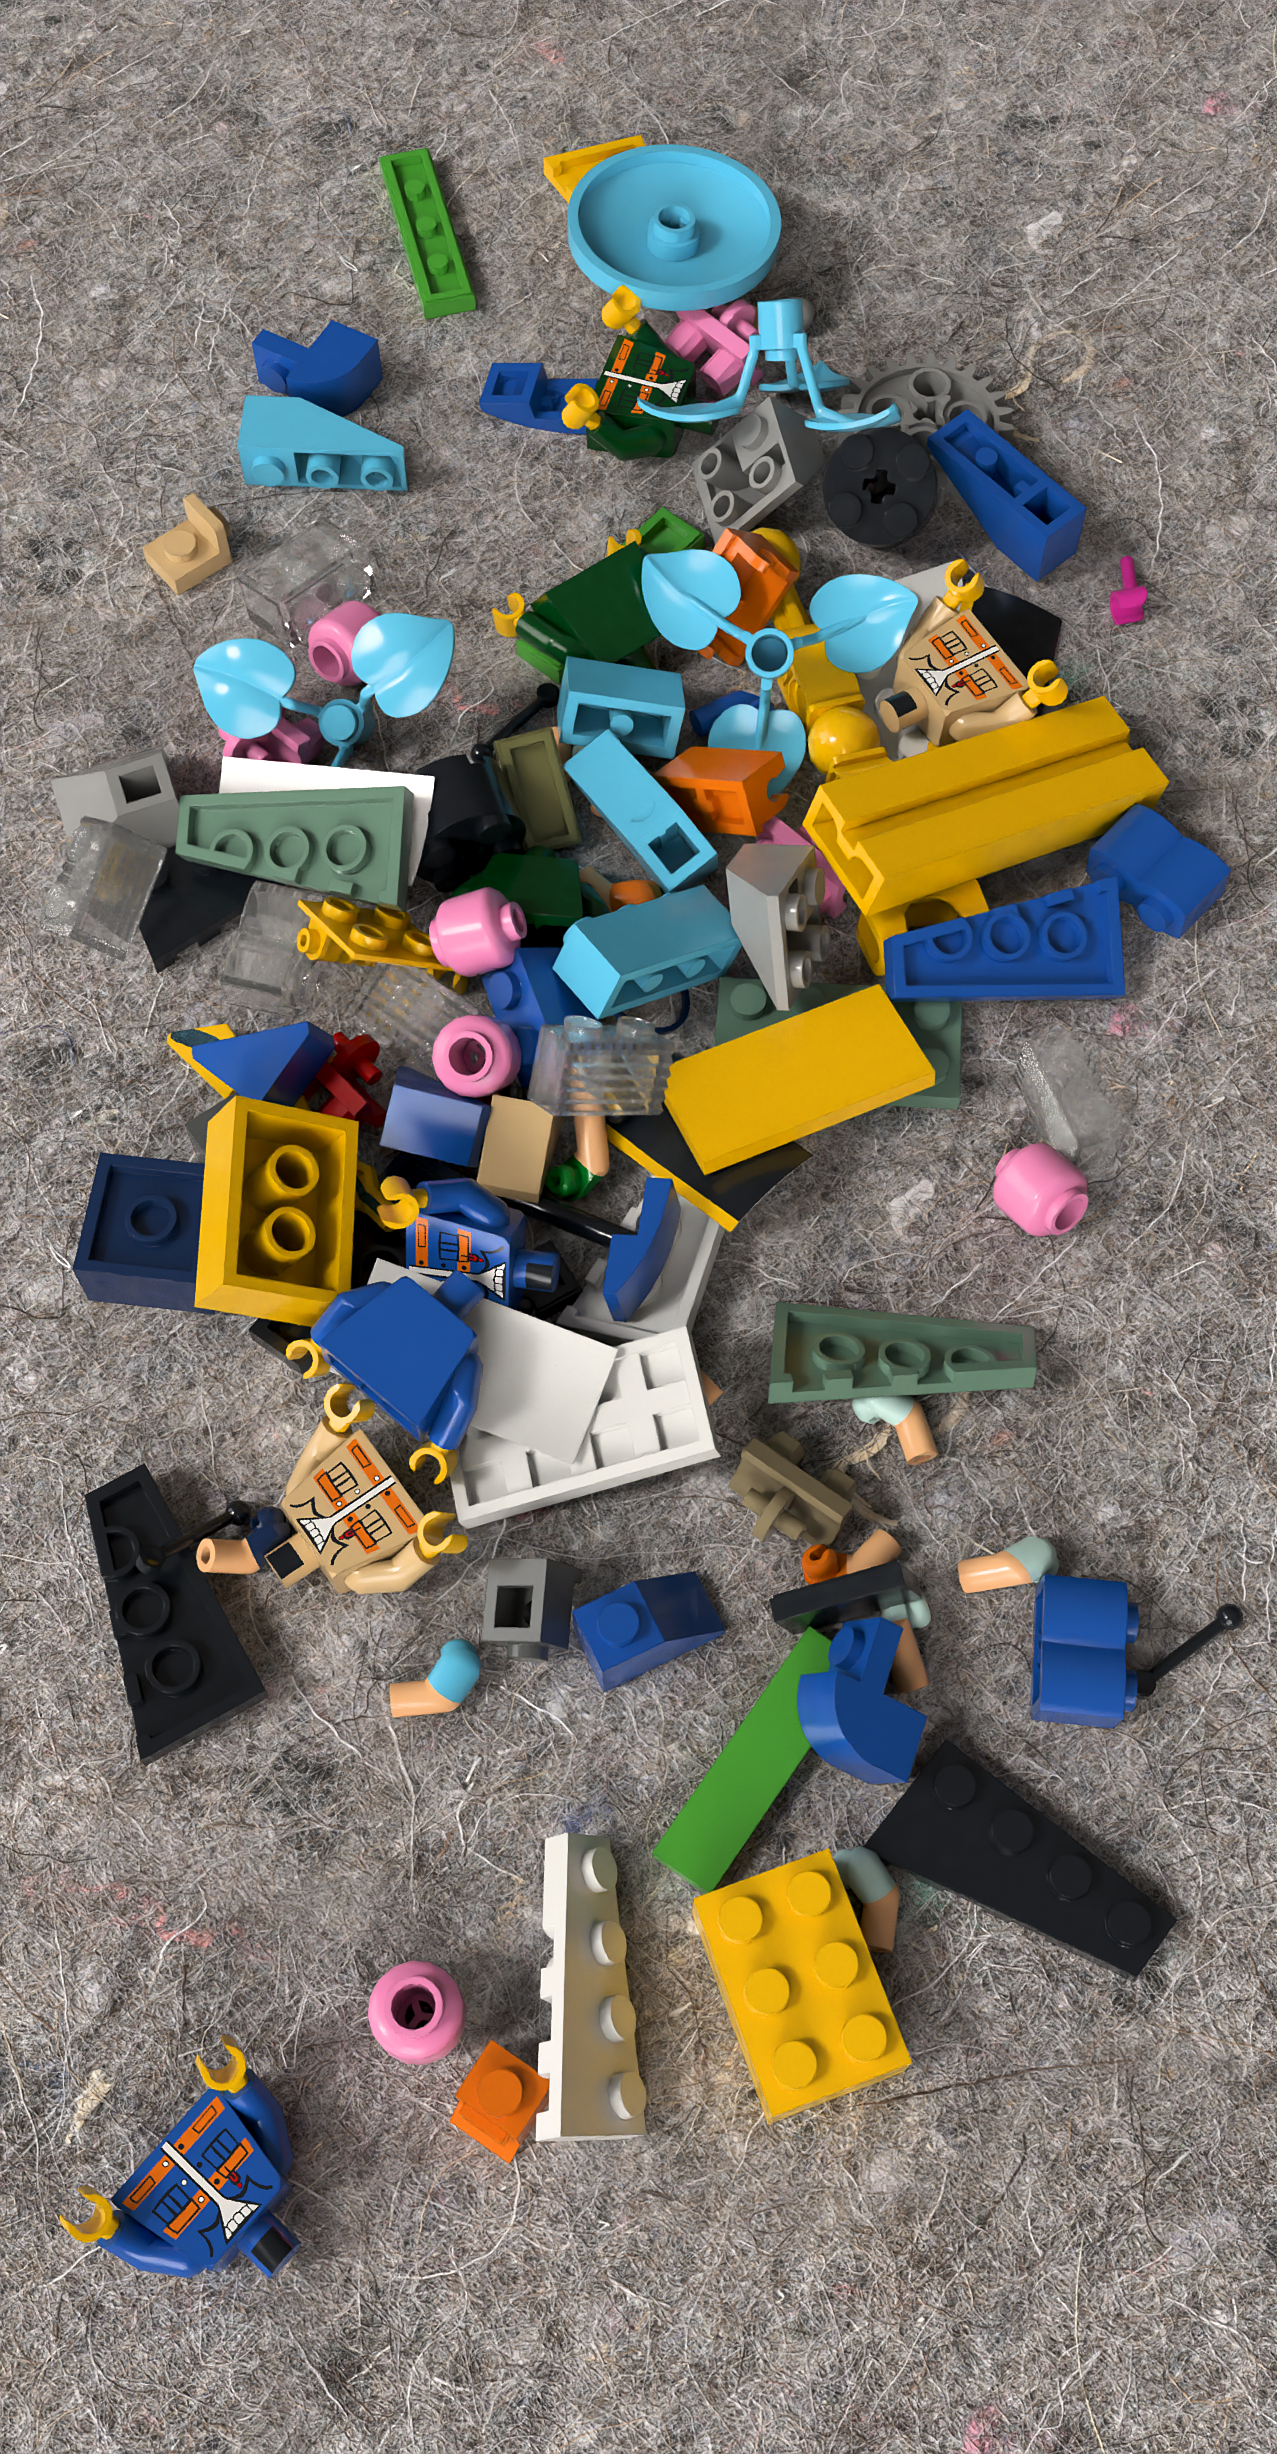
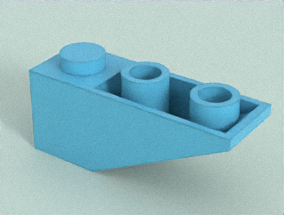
[237,395,408,491]
[562,729,718,894]

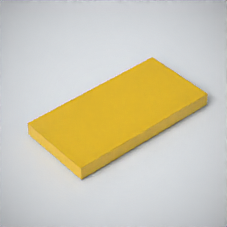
[653,984,935,1175]

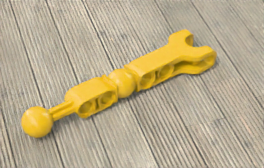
[751,527,990,976]

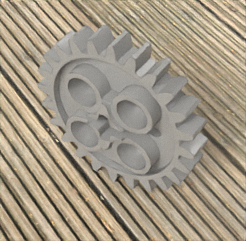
[837,352,1015,507]

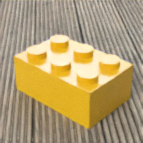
[194,1095,359,1327]
[691,1848,912,2125]

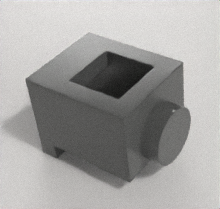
[481,1558,582,1663]

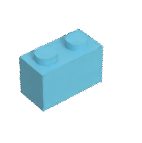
[557,656,685,759]

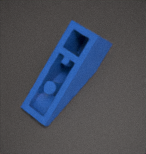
[926,409,1087,582]

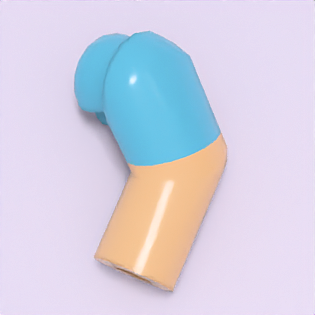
[390,1639,481,1718]

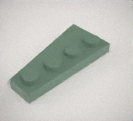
[175,786,414,912]

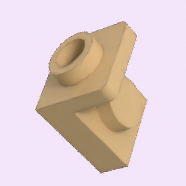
[142,493,232,596]

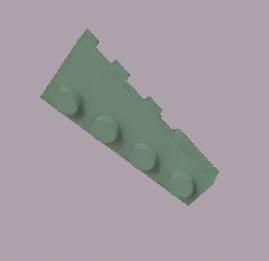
[768,1302,1037,1404]

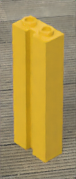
[802,696,1170,917]

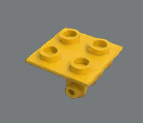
[297,897,455,972]

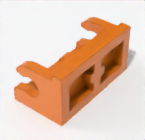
[697,528,800,667]
[652,746,789,836]

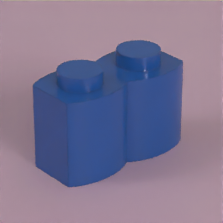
[1086,803,1231,939]
[1030,1574,1139,1729]

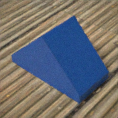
[192,1021,335,1107]
[379,1066,492,1167]

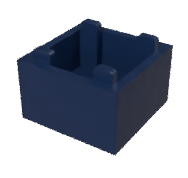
[73,1152,215,1315]

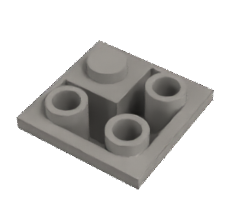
[692,396,826,545]
[50,745,180,877]
[726,843,830,1011]

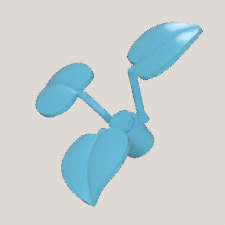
[637,299,901,433]
[642,549,918,799]
[194,613,455,768]

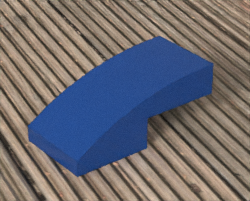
[479,363,599,435]
[603,1177,681,1322]

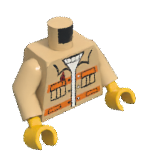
[879,559,1068,747]
[264,1383,468,1595]

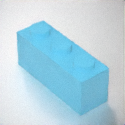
[552,884,742,1020]

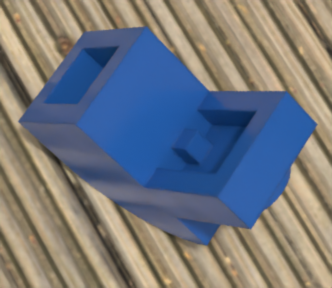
[252,320,383,417]
[797,1617,927,1784]

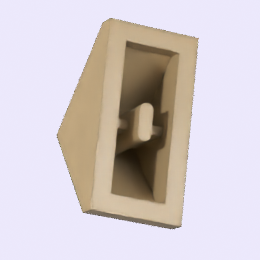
[477,1094,566,1204]

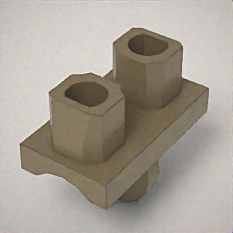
[728,1431,857,1549]

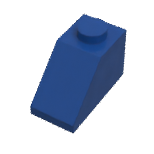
[572,1571,726,1693]

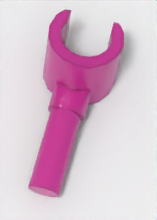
[1109,556,1148,625]

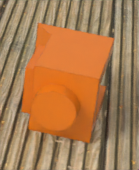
[449,2040,550,2164]

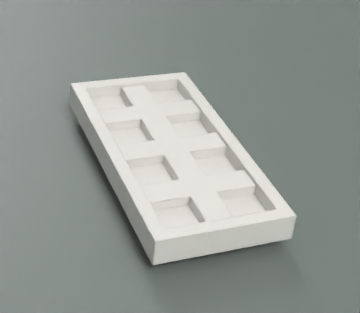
[450,1326,721,1529]

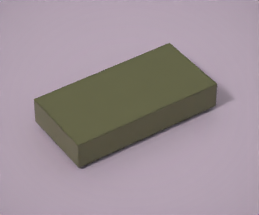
[493,726,582,853]

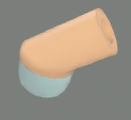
[852,1395,938,1465]
[958,1536,1059,1594]
[883,1594,931,1693]
[833,1846,900,1953]

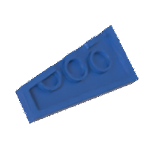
[883,875,1126,1002]

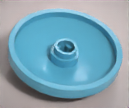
[567,144,781,311]

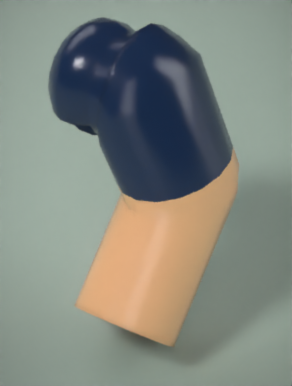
[196,1506,292,1575]

